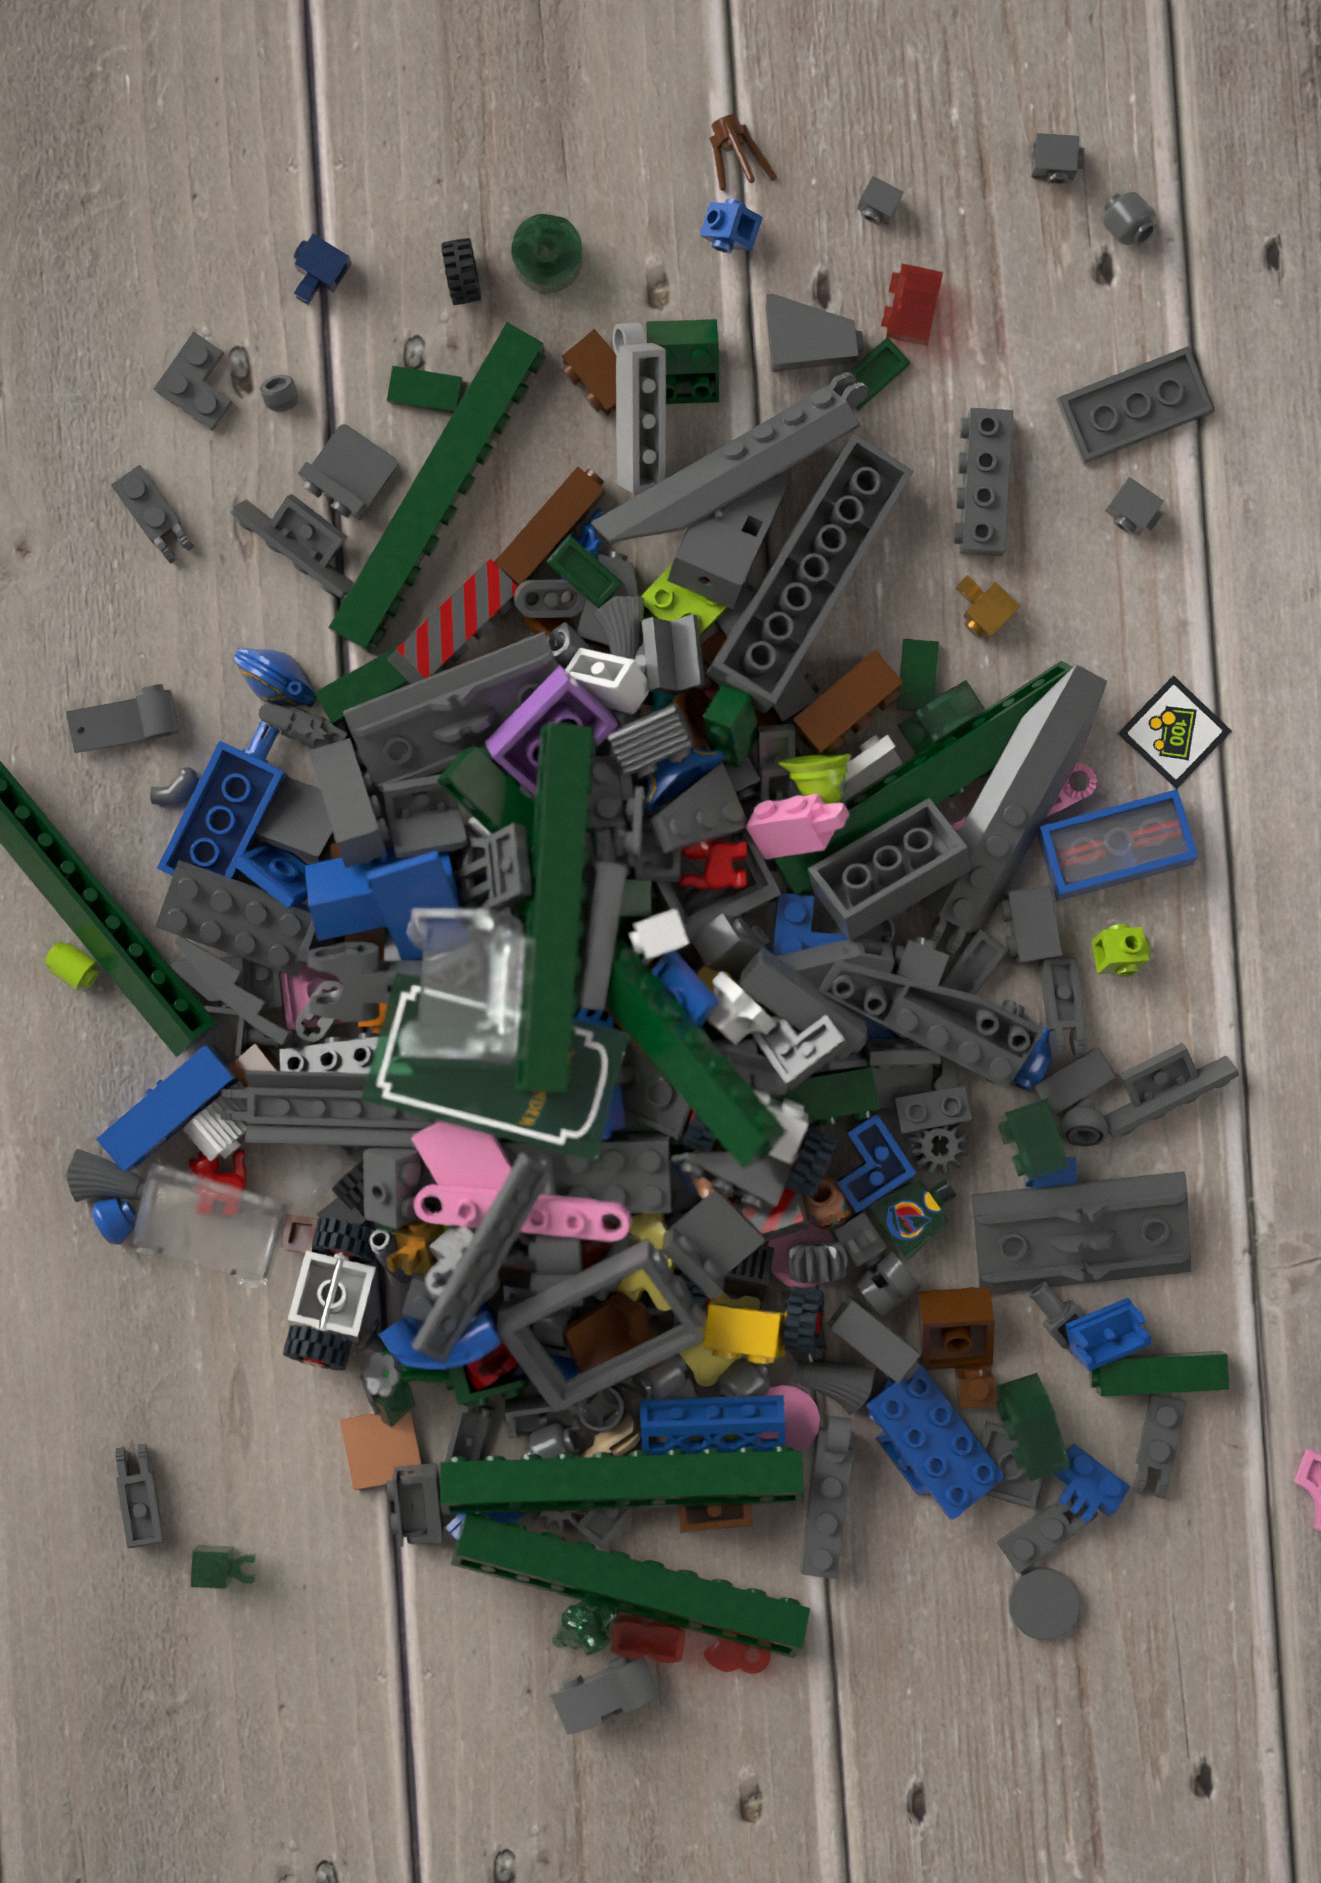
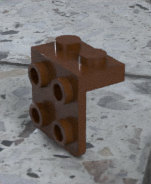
[564,1291,663,1374]

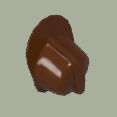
[667,688,712,748]

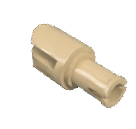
[578,1414,642,1458]

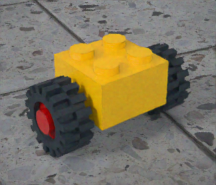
[674,1273,824,1364]

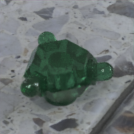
[552,1601,621,1655]

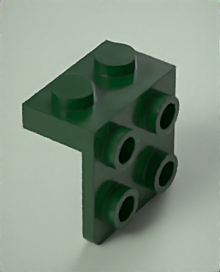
[443,1363,530,1408]

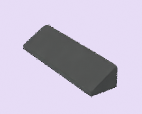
[574,860,626,1010]

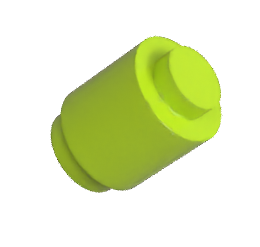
[44,941,99,991]

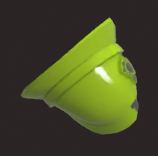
[778,754,851,804]

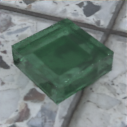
[375,1378,416,1428]

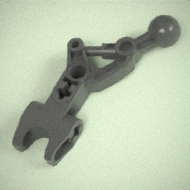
[308,942,520,1033]

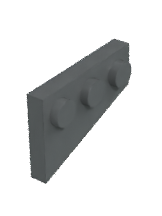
[650,762,748,853]

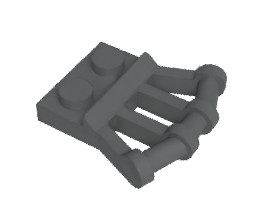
[457,823,532,936]

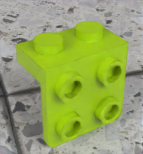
[641,563,728,644]

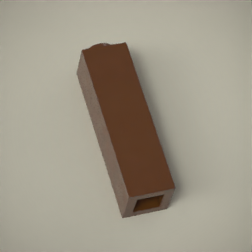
[494,466,605,586]

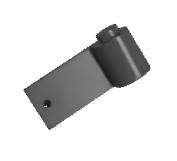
[66,684,180,754]

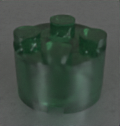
[511,214,583,294]

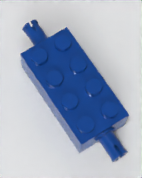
[157,721,288,880]

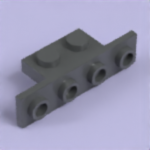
[230,494,354,598]
[1104,1043,1239,1138]

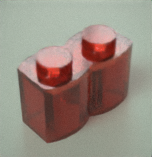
[881,263,943,346]
[611,1615,685,1663]

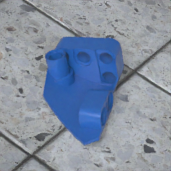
[378,1302,502,1369]

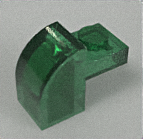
[897,680,985,755]

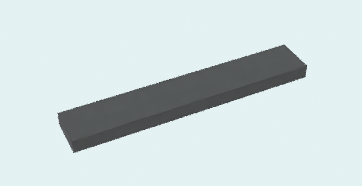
[412,1153,554,1363]

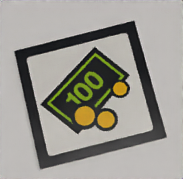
[1118,675,1232,789]

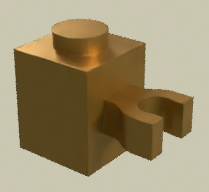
[955,575,1021,640]
[386,1219,444,1275]

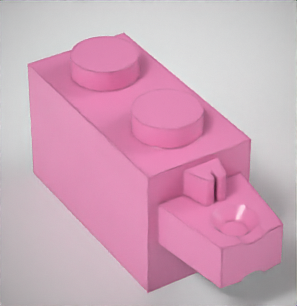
[746,794,849,859]

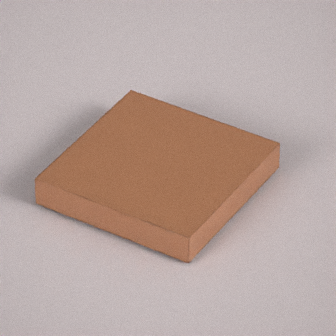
[340,1405,422,1490]

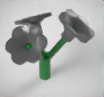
[353,1319,444,1416]

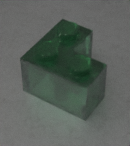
[997,1099,1070,1182]
[996,1373,1071,1481]

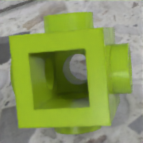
[1091,923,1151,977]

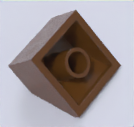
[918,1287,995,1370]

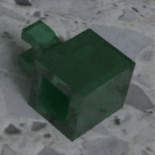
[191,1545,256,1589]

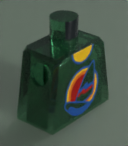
[868,1179,957,1261]

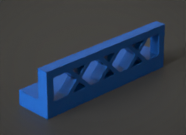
[640,1395,785,1455]

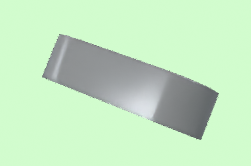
[295,981,342,1042]

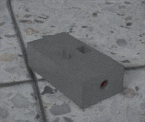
[667,474,790,609]

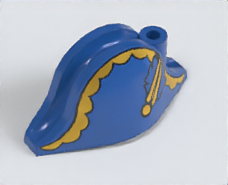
[233,648,317,707]
[645,746,723,813]

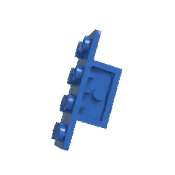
[867,1364,1004,1520]

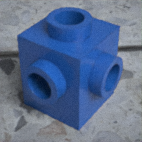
[700,199,763,254]

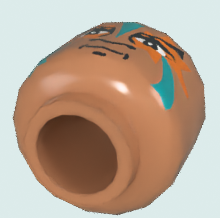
[802,1177,852,1230]

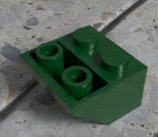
[646,319,719,404]

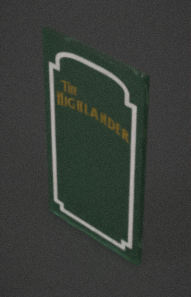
[361,972,629,1162]

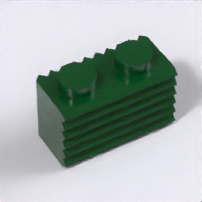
[703,685,758,768]

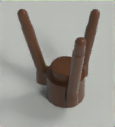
[709,114,777,191]

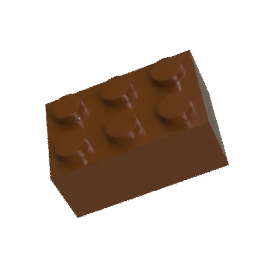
[791,650,903,755]

